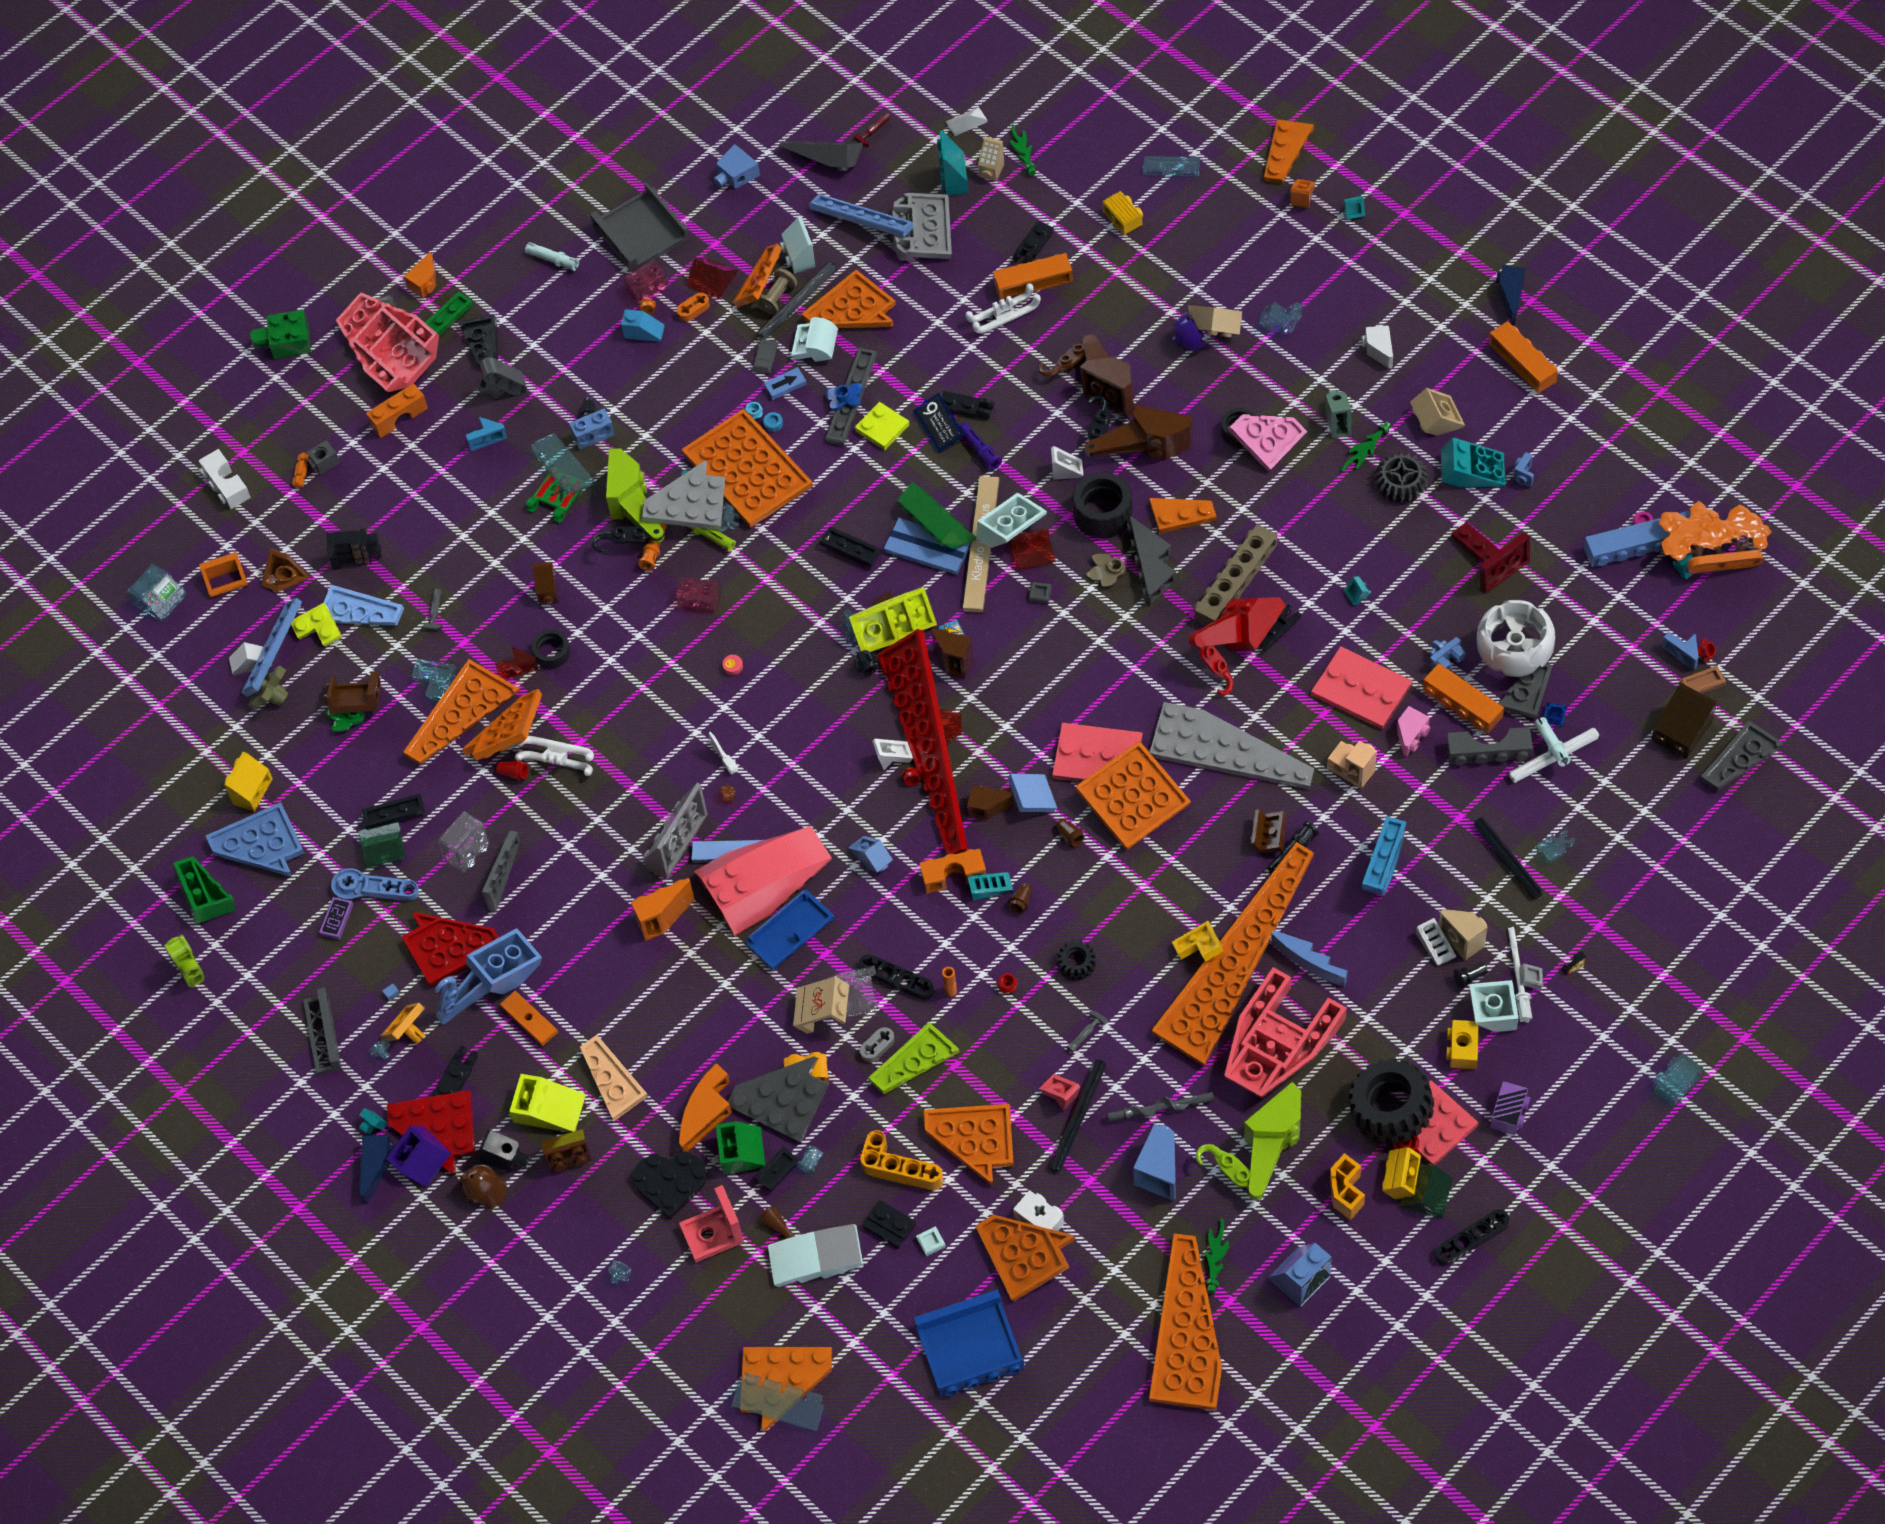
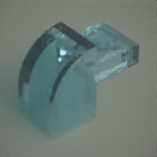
[1258,301,1303,334]

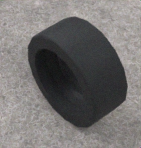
[1221,408,1255,446]
[532,629,570,669]

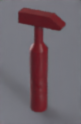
[853,113,890,147]

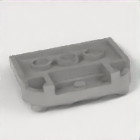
[892,193,952,262]

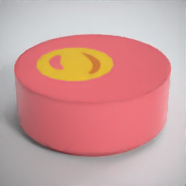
[723,655,743,675]

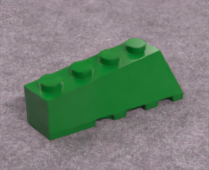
[898,482,977,548]

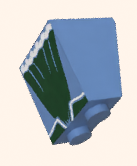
[1268,1243,1332,1307]

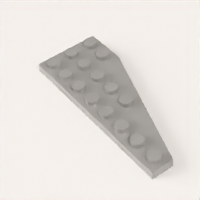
[1150,702,1314,790]

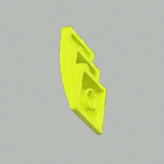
[849,587,937,652]

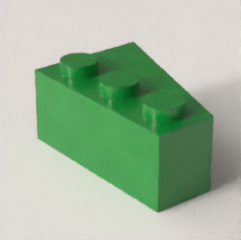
[173,856,235,924]

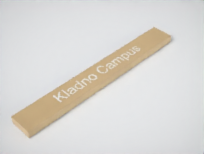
[963,476,999,613]

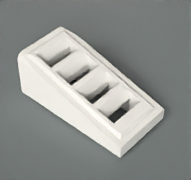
[1416,918,1456,967]

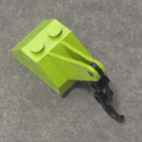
[591,449,664,552]

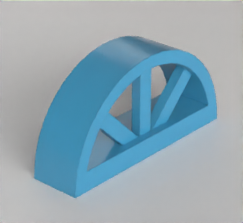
[1362,816,1406,896]

